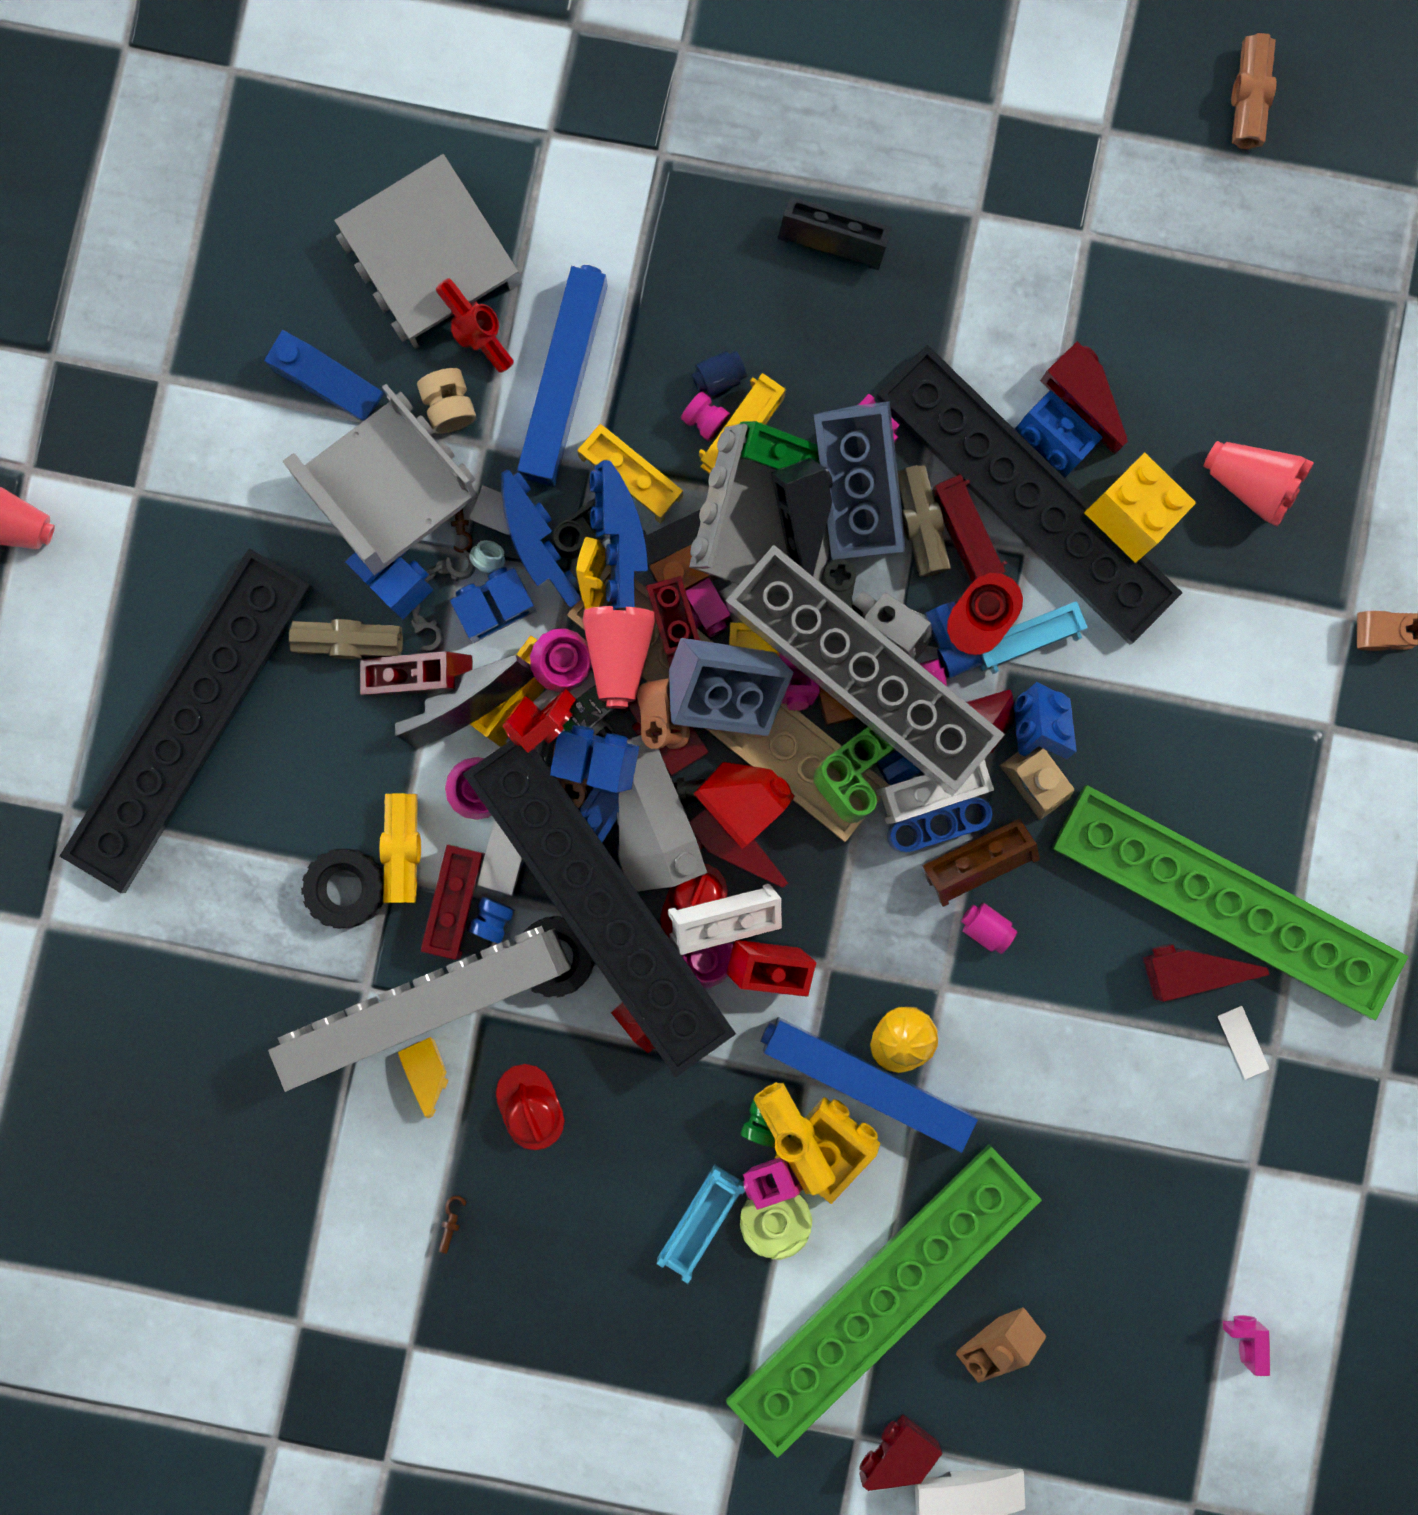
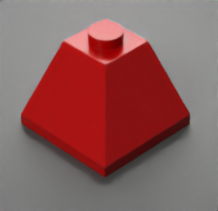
[694,762,795,849]

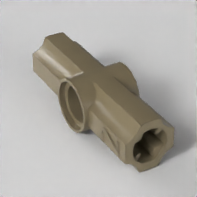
[897,465,951,577]
[289,619,403,659]

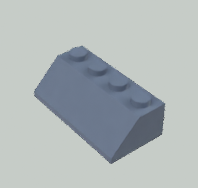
[814,401,906,560]

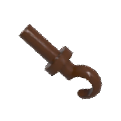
[451,509,473,553]
[439,1195,466,1254]

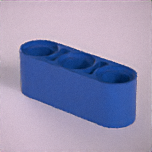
[887,797,993,852]

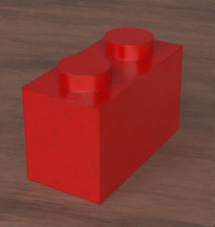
[726,940,817,997]

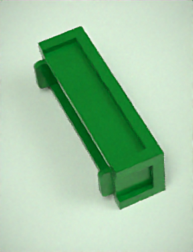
[739,421,820,470]

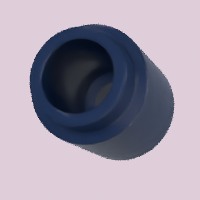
[692,351,747,397]

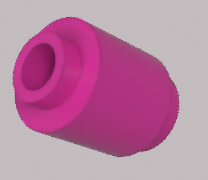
[961,902,1017,954]

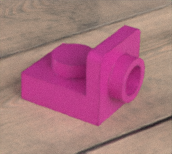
[1223,1315,1270,1376]

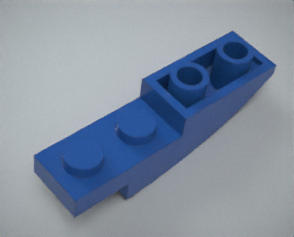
[589,460,648,611]
[501,469,582,607]

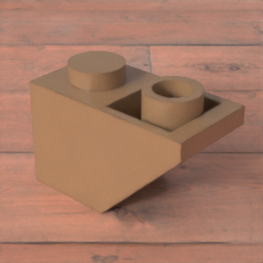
[956,1307,1047,1383]

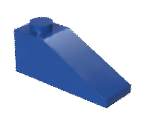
[264,330,384,421]

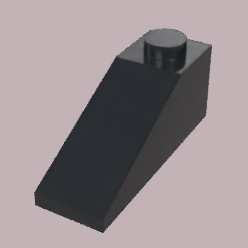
[771,458,833,576]

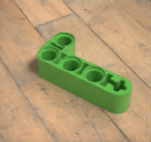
[813,727,895,823]

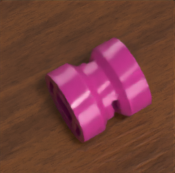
[681,391,730,442]

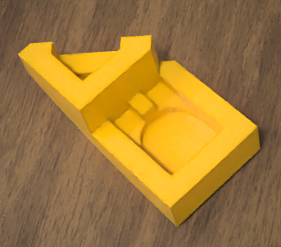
[576,536,606,609]
[398,1037,449,1119]

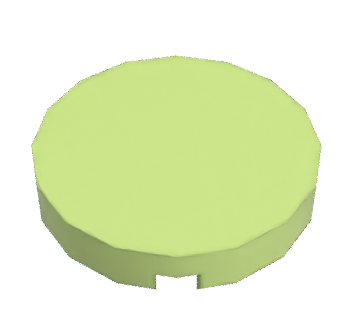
[740,1193,812,1260]

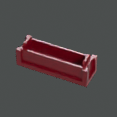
[932,474,1007,583]
[420,845,485,960]

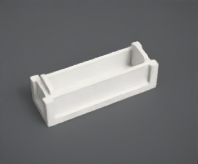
[876,760,994,824]
[668,884,782,955]

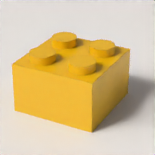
[1084,452,1196,563]

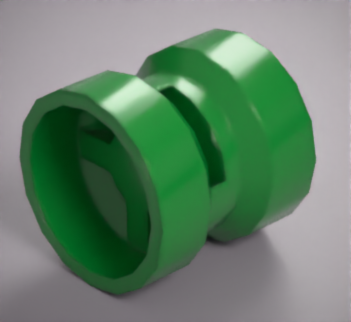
[740,1100,775,1148]

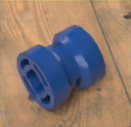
[468,896,515,944]

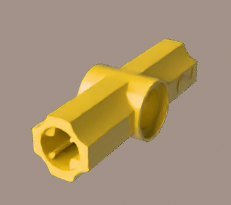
[380,793,421,903]
[753,1082,835,1196]

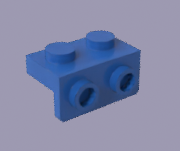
[1014,682,1077,759]

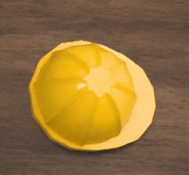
[870,1006,938,1073]

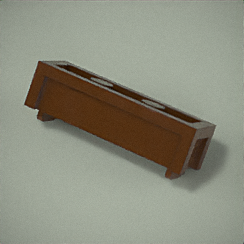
[922,818,1040,907]

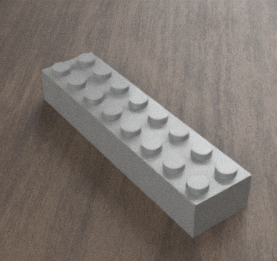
[726,545,1005,796]
[268,925,571,1092]

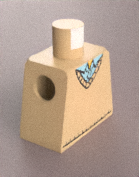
[999,747,1074,820]

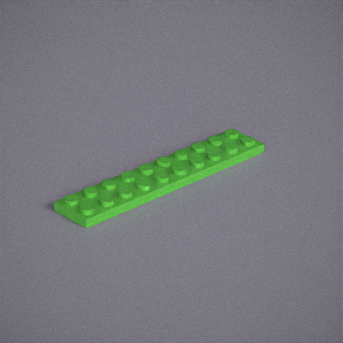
[1051,785,1409,1021]
[726,1144,1042,1458]

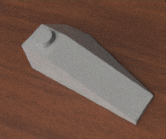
[617,733,707,891]

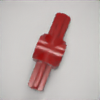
[435,278,514,373]

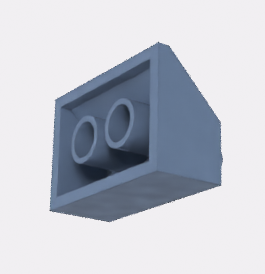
[669,638,794,736]

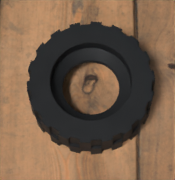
[301,849,384,929]
[516,916,595,998]

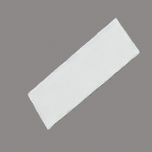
[1217,1006,1269,1080]

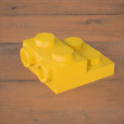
[775,1097,881,1204]

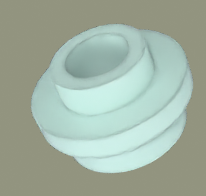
[469,540,505,573]

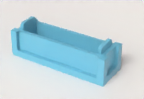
[980,601,1088,674]
[657,1164,745,1284]

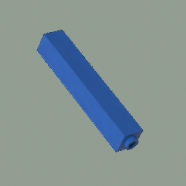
[517,265,608,487]
[760,1017,978,1153]

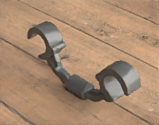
[411,550,476,652]

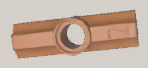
[1231,33,1277,149]

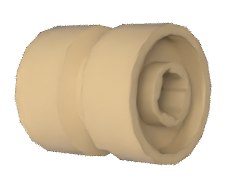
[417,368,476,434]

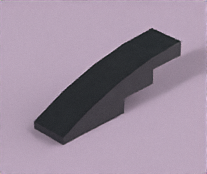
[395,655,535,749]

